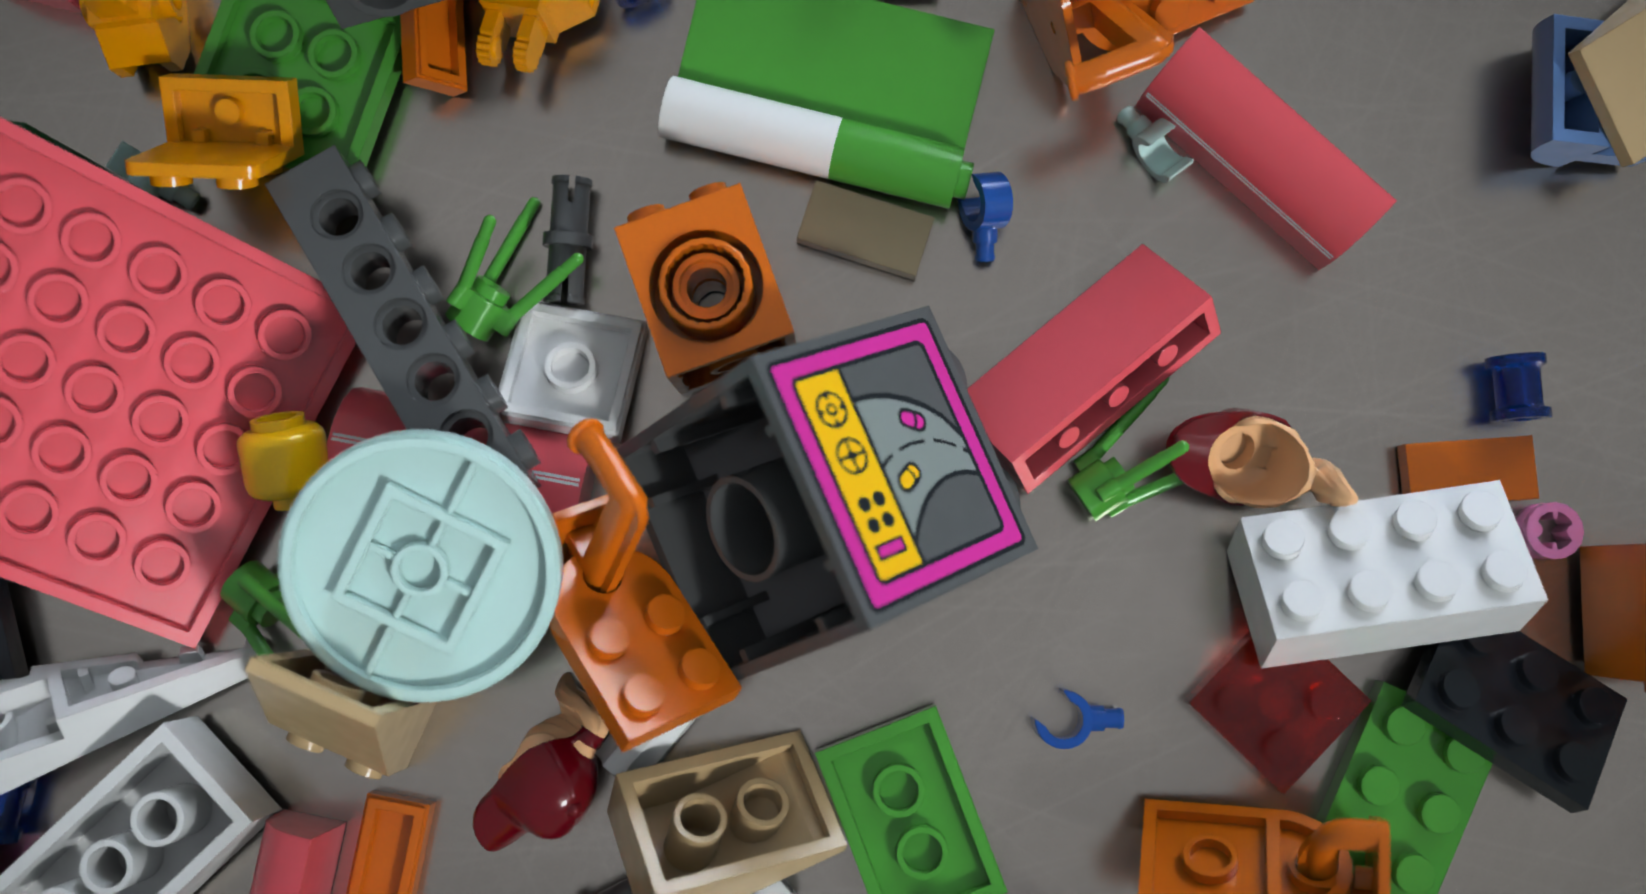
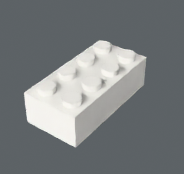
[1227,480,1548,669]
[0,715,282,894]

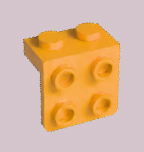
[125,73,304,190]

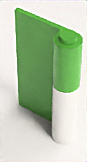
[658,0,995,209]

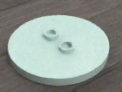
[278,429,563,702]

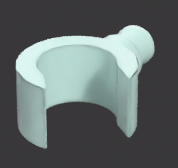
[1117,106,1194,183]
[105,141,200,210]

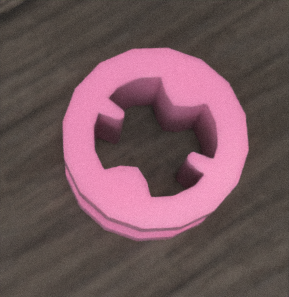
[1515,502,1584,560]

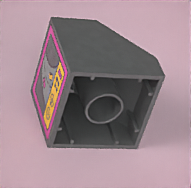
[616,306,1038,680]

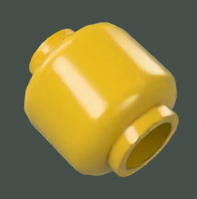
[236,411,329,511]

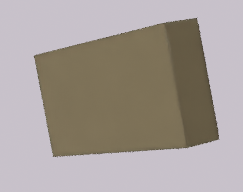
[796,180,935,281]

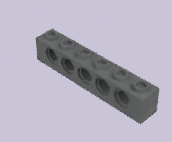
[265,145,541,488]

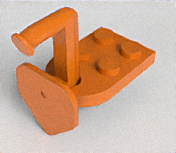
[1021,0,1255,101]
[549,418,742,753]
[1138,798,1390,894]

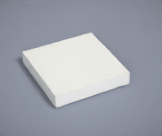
[498,302,648,444]

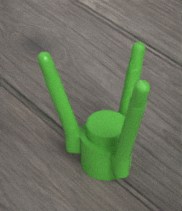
[445,197,584,342]
[1067,377,1189,522]
[220,560,304,656]

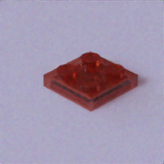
[1183,630,1371,795]

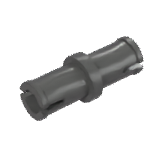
[542,175,594,306]

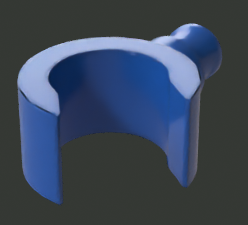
[958,172,1013,262]
[1031,688,1124,749]

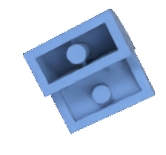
[1530,14,1646,167]

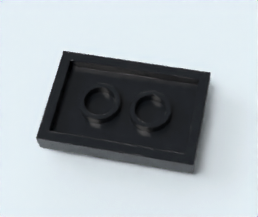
[1401,631,1627,813]

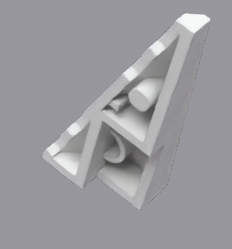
[0,639,257,795]

